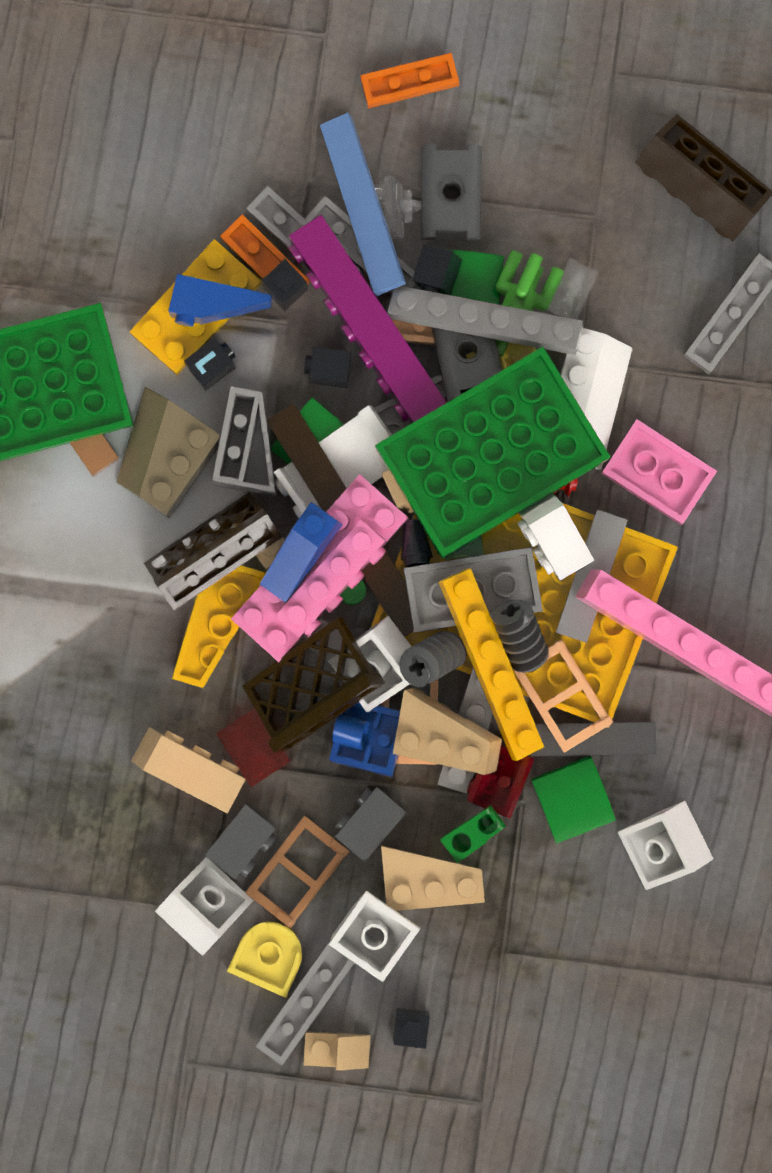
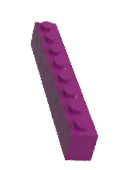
[288,215,447,424]

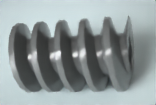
[491,600,549,673]
[399,631,467,687]

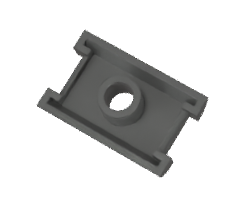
[421,143,482,241]
[431,327,503,402]

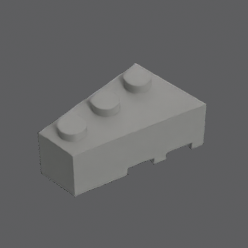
[212,386,277,497]

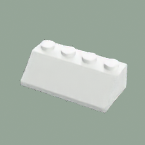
[560,328,632,470]

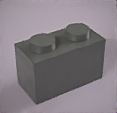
[334,787,407,862]
[205,804,277,880]

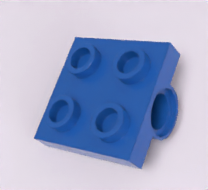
[329,702,400,777]

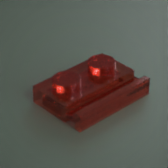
[216,708,291,787]

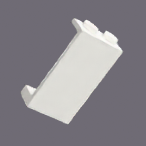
[274,405,392,518]

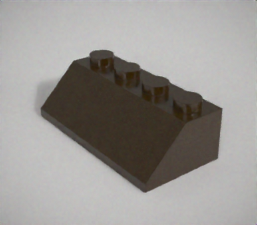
[635,114,772,242]

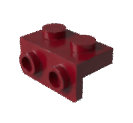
[467,745,534,819]

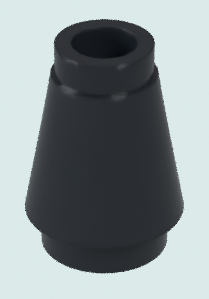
[401,519,433,568]

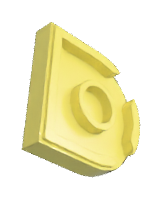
[227,921,302,998]

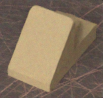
[304,1031,370,1070]

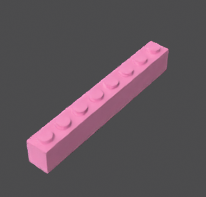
[575,569,772,717]

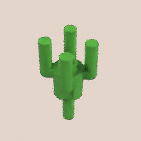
[495,250,564,357]

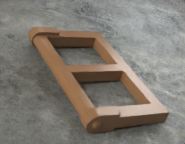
[245,816,350,928]

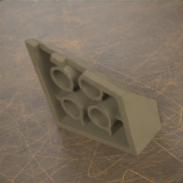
[116,387,221,518]

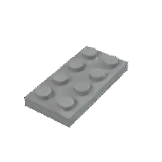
[403,547,543,633]

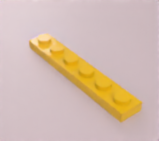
[438,568,544,761]

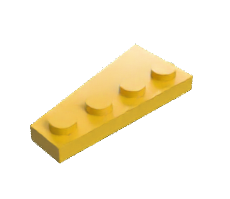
[171,565,266,688]

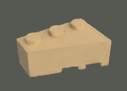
[393,687,502,775]
[131,727,246,814]
[381,845,485,911]

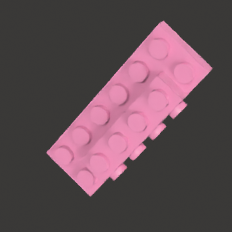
[231,474,408,662]

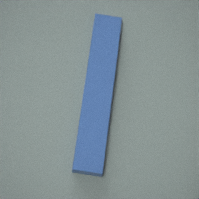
[320,112,406,296]

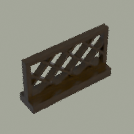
[144,492,282,610]
[242,617,385,753]

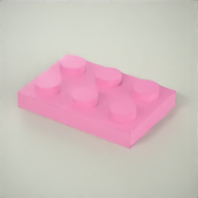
[601,419,717,525]

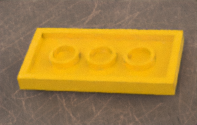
[129,239,262,376]

